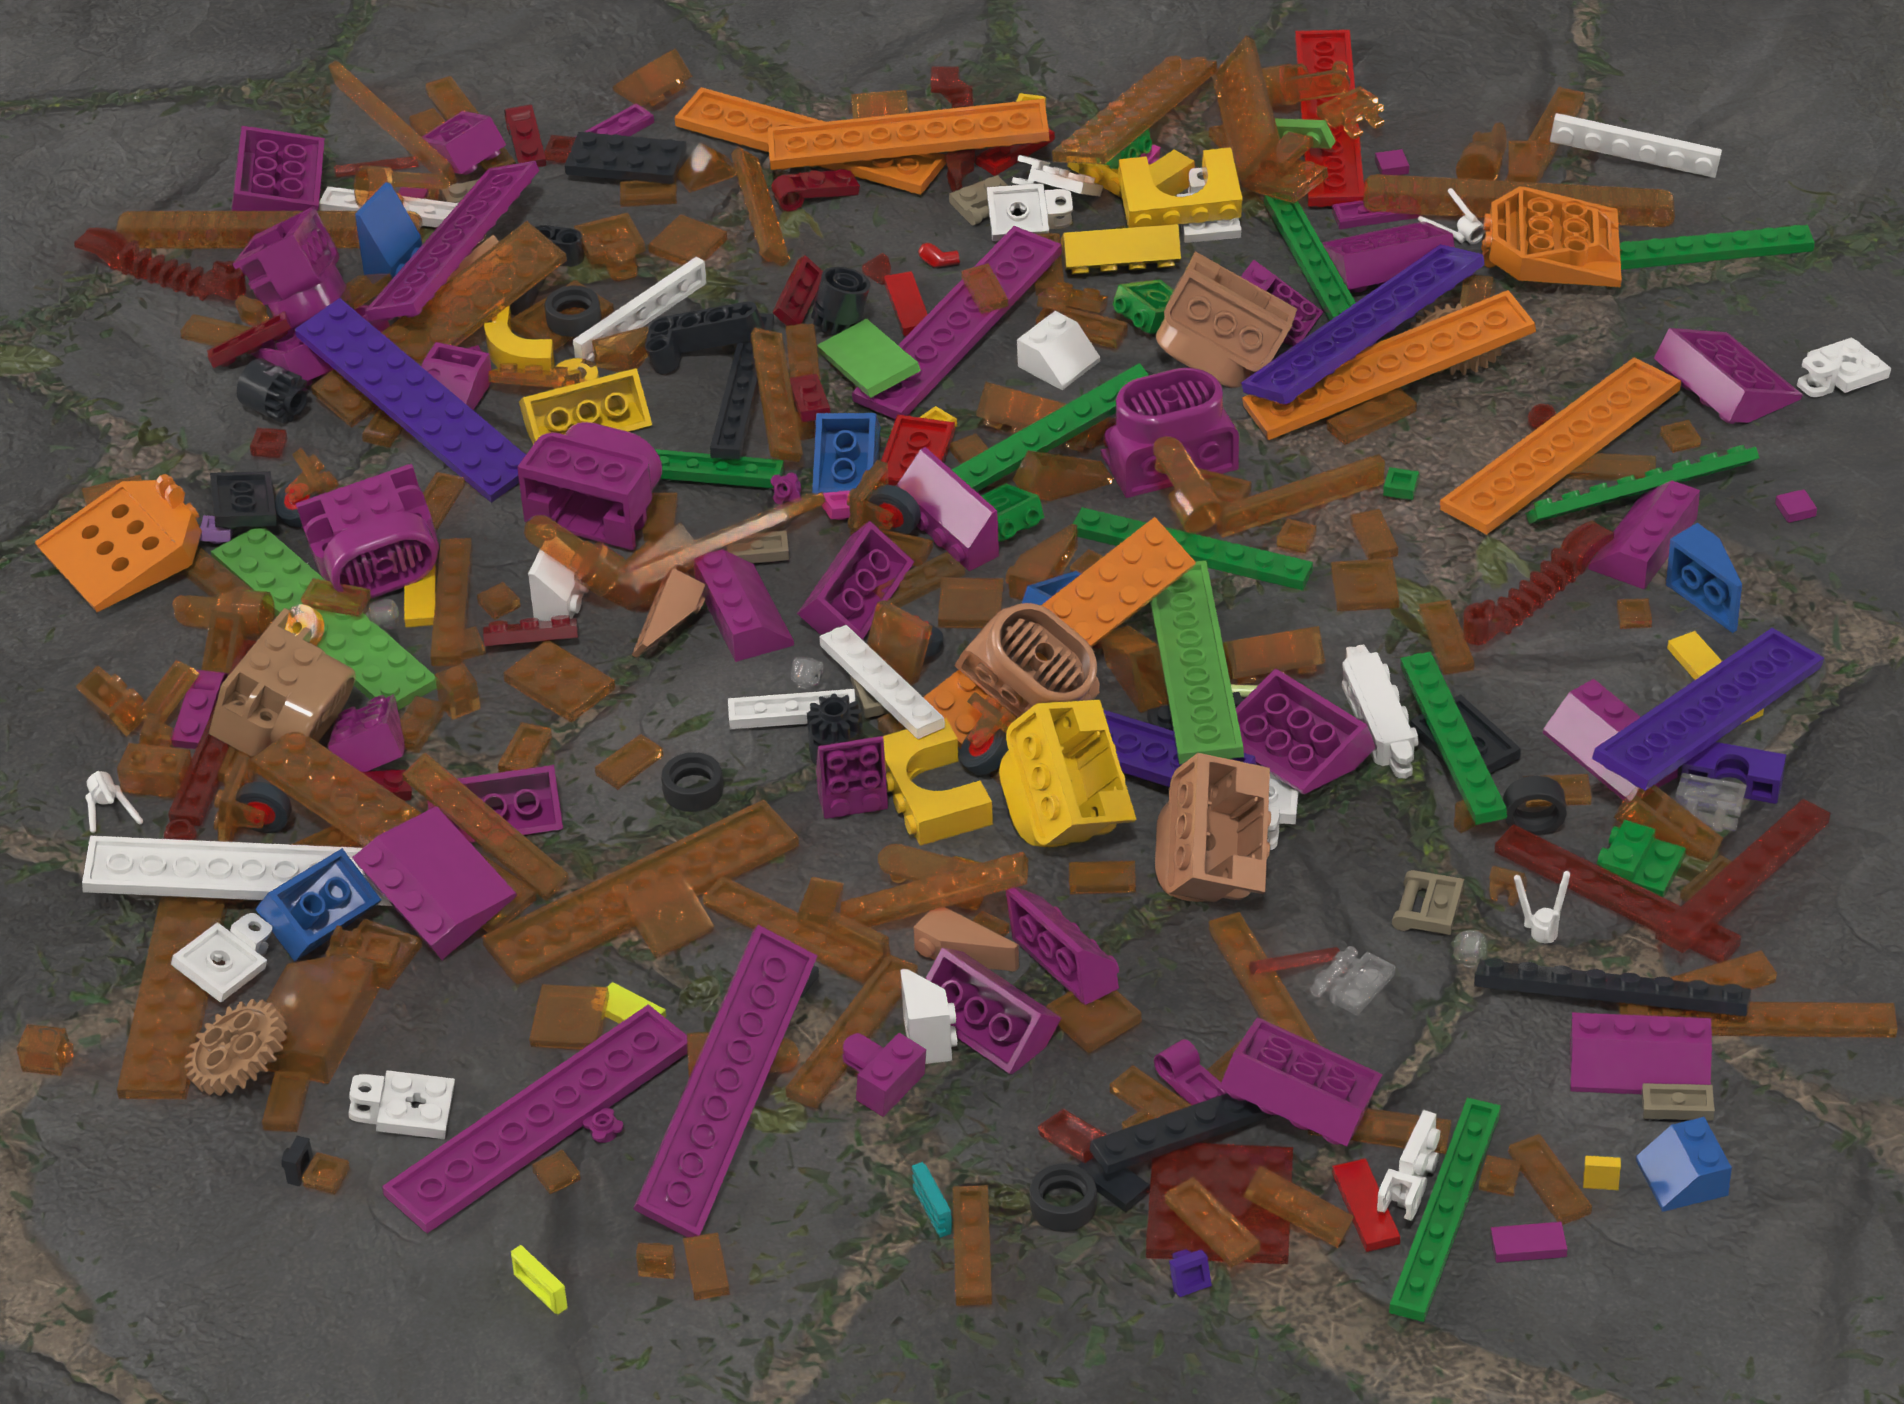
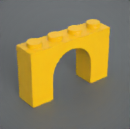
[1067,115,1195,198]
[1118,147,1243,228]
[883,718,993,846]

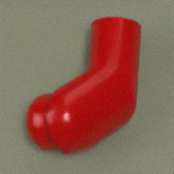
[919,243,960,268]

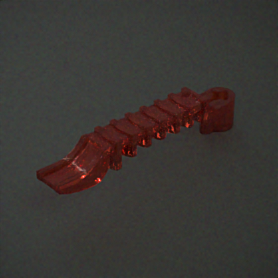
[931,66,976,192]
[74,227,246,301]
[1463,521,1614,645]

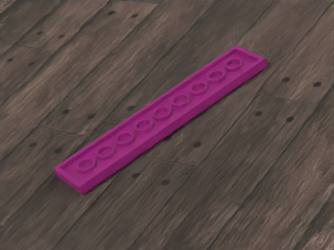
[365,161,540,321]
[852,226,1062,419]
[633,925,818,1241]
[382,1004,693,1234]

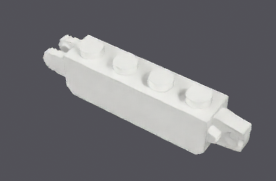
[1342,645,1418,779]

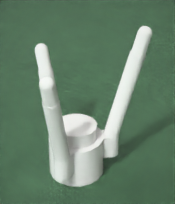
[1418,188,1485,244]
[85,771,143,833]
[1514,871,1570,943]

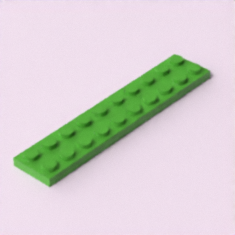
[211,527,439,710]
[1150,560,1244,764]

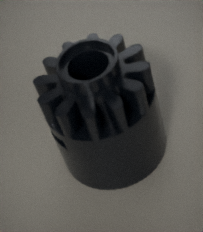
[811,266,870,336]
[237,358,309,423]
[807,693,864,765]

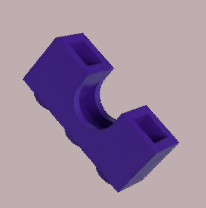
[1680,742,1786,804]

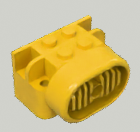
[999,700,1137,847]

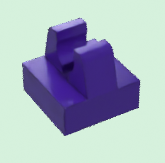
[1169,1249,1212,1297]

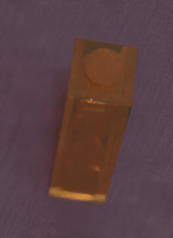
[1101,625,1168,712]

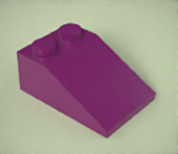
[418,111,506,175]

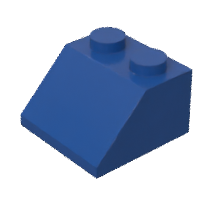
[1636,1117,1732,1212]

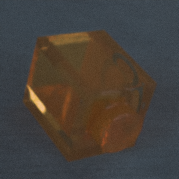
[435,663,480,720]
[17,1024,74,1076]

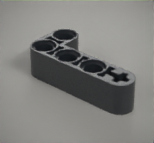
[503,225,584,316]
[645,301,765,374]

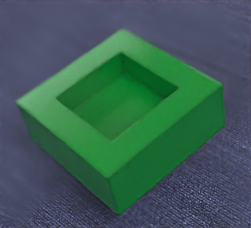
[1383,467,1419,500]

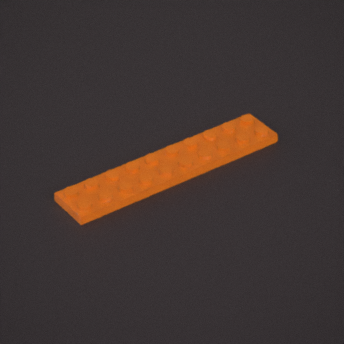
[675,87,946,195]
[767,99,1050,170]
[1242,290,1536,440]
[1440,357,1681,535]
[923,517,1196,749]

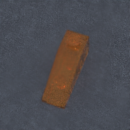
[1013,450,1114,501]
[1006,524,1078,601]
[1613,785,1723,862]

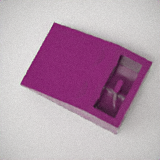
[1241,260,1323,346]
[421,342,493,410]
[328,694,405,774]
[816,736,888,819]

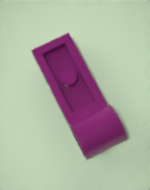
[171,670,229,750]
[1154,1039,1227,1105]

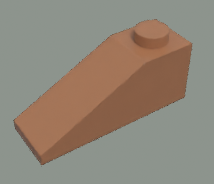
[632,568,705,658]
[913,903,1019,971]

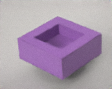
[200,515,233,544]

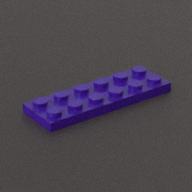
[1103,709,1256,787]

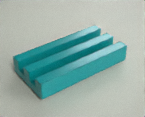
[912,1162,952,1238]

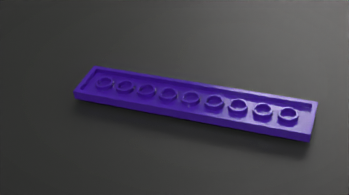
[1241,244,1485,404]
[295,298,526,503]
[1592,628,1824,791]

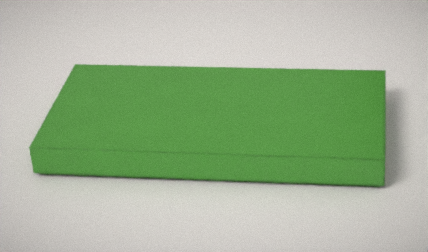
[817,319,921,398]

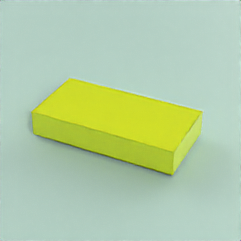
[592,982,666,1024]
[511,1245,568,1315]

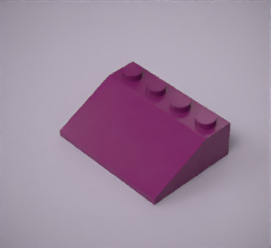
[230,126,325,224]
[1322,221,1455,292]
[251,302,395,387]
[1654,328,1803,424]
[1236,668,1376,795]
[352,806,518,960]
[1219,1017,1383,1146]

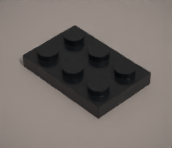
[210,471,276,529]
[1410,694,1521,773]

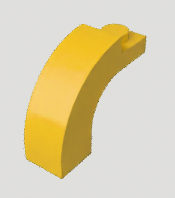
[484,304,555,381]

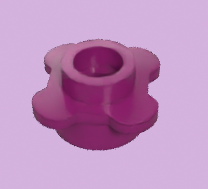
[771,472,801,504]
[583,1108,624,1143]

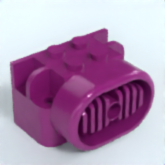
[233,206,347,329]
[1101,368,1239,498]
[517,422,662,550]
[295,463,439,600]

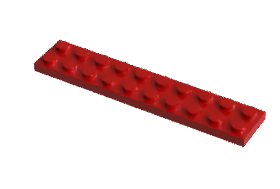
[1295,30,1365,207]

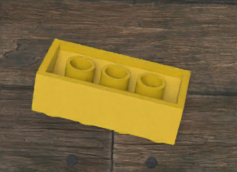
[1061,224,1181,274]
[519,368,652,445]

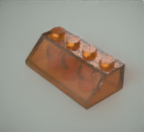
[976,382,1112,452]

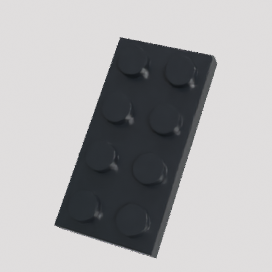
[565,132,687,184]

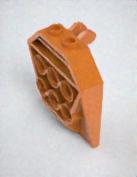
[1481,186,1622,287]
[35,474,202,612]

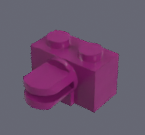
[842,1033,927,1117]

